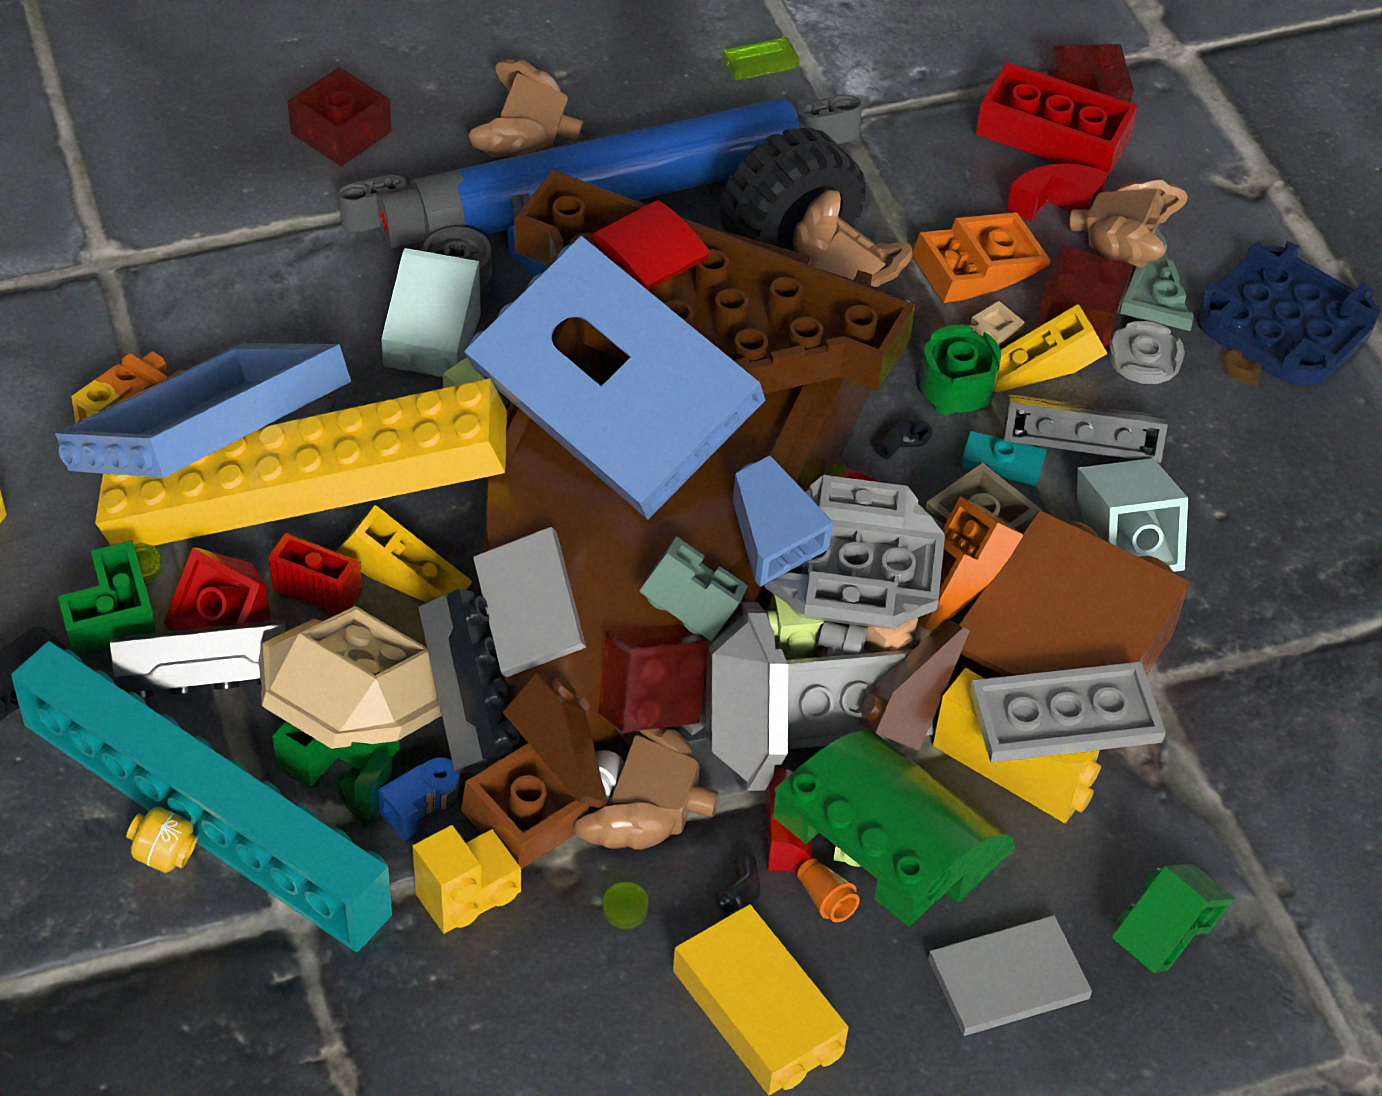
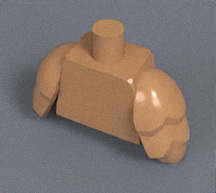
[469,59,583,157]
[1070,178,1188,268]
[792,190,913,287]
[574,713,720,850]

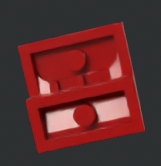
[592,200,711,291]

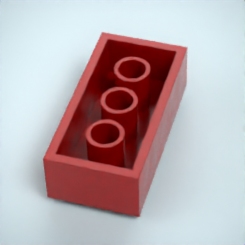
[976,62,1138,180]

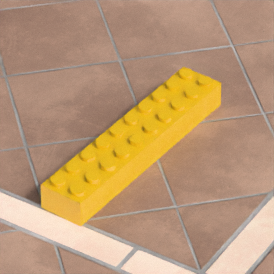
[95,378,507,549]

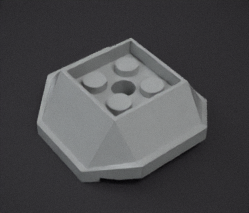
[764,475,945,630]
[705,602,788,791]

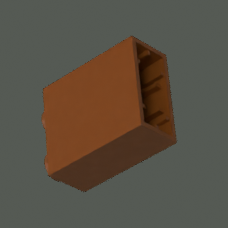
[943,510,1190,695]

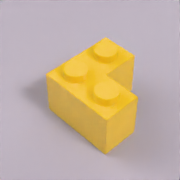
[412,825,521,934]

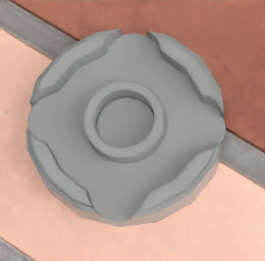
[1108,321,1185,384]

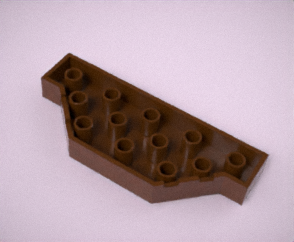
[514,170,915,394]

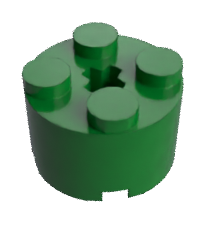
[919,325,1001,415]

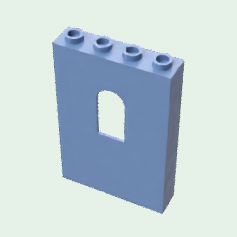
[464,236,765,520]
[55,343,351,478]

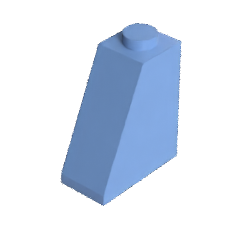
[733,456,833,587]

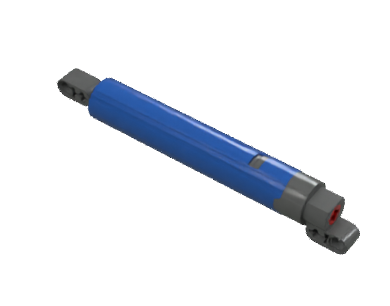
[338,94,862,249]

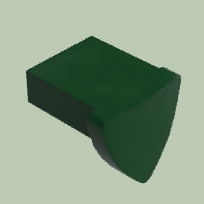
[339,751,393,823]

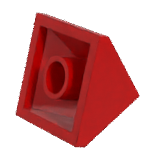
[163,548,271,630]

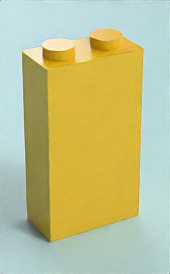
[933,668,1101,824]
[673,904,849,1096]

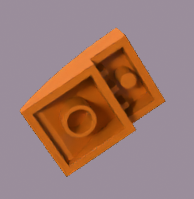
[912,212,1051,303]
[917,496,1023,631]

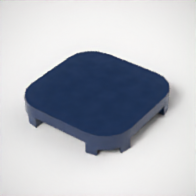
[1199,241,1381,386]

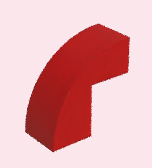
[1006,164,1108,222]

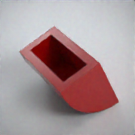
[766,767,813,872]

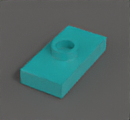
[960,431,1047,486]

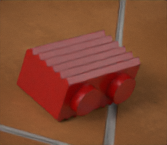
[268,533,363,615]

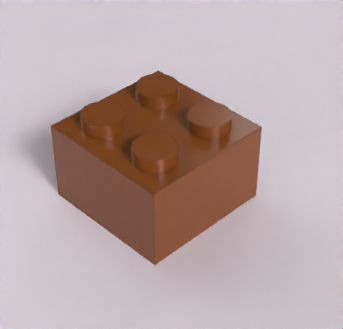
[461,743,590,869]

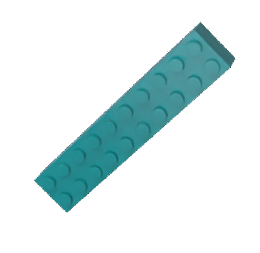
[11,641,392,953]

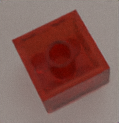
[287,67,392,167]
[1036,246,1134,346]
[598,624,709,732]

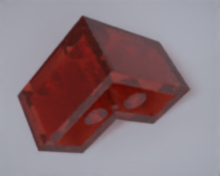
[1048,44,1134,103]

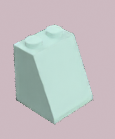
[381,248,481,377]
[1077,458,1188,572]

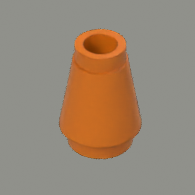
[797,858,860,923]

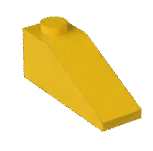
[990,304,1108,393]
[336,505,472,603]

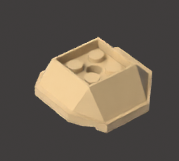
[258,606,442,749]

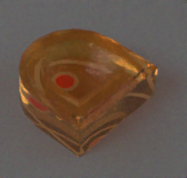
[1223,349,1262,386]

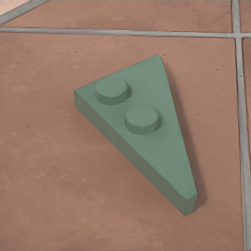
[1120,228,1194,331]

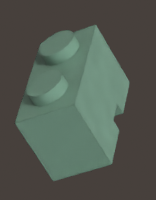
[639,536,748,641]

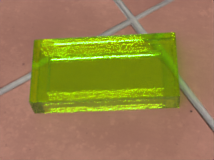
[723,37,800,80]

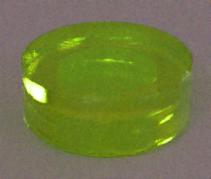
[133,543,162,584]
[603,882,648,929]

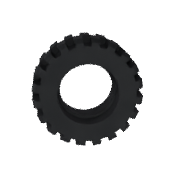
[720,127,866,251]

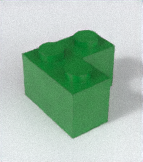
[57,541,156,656]
[272,721,400,787]
[1112,864,1235,973]

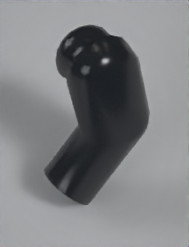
[875,421,933,459]

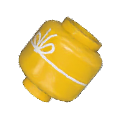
[126,806,198,873]

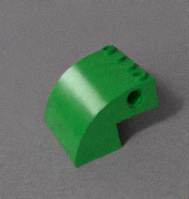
[773,730,1016,927]

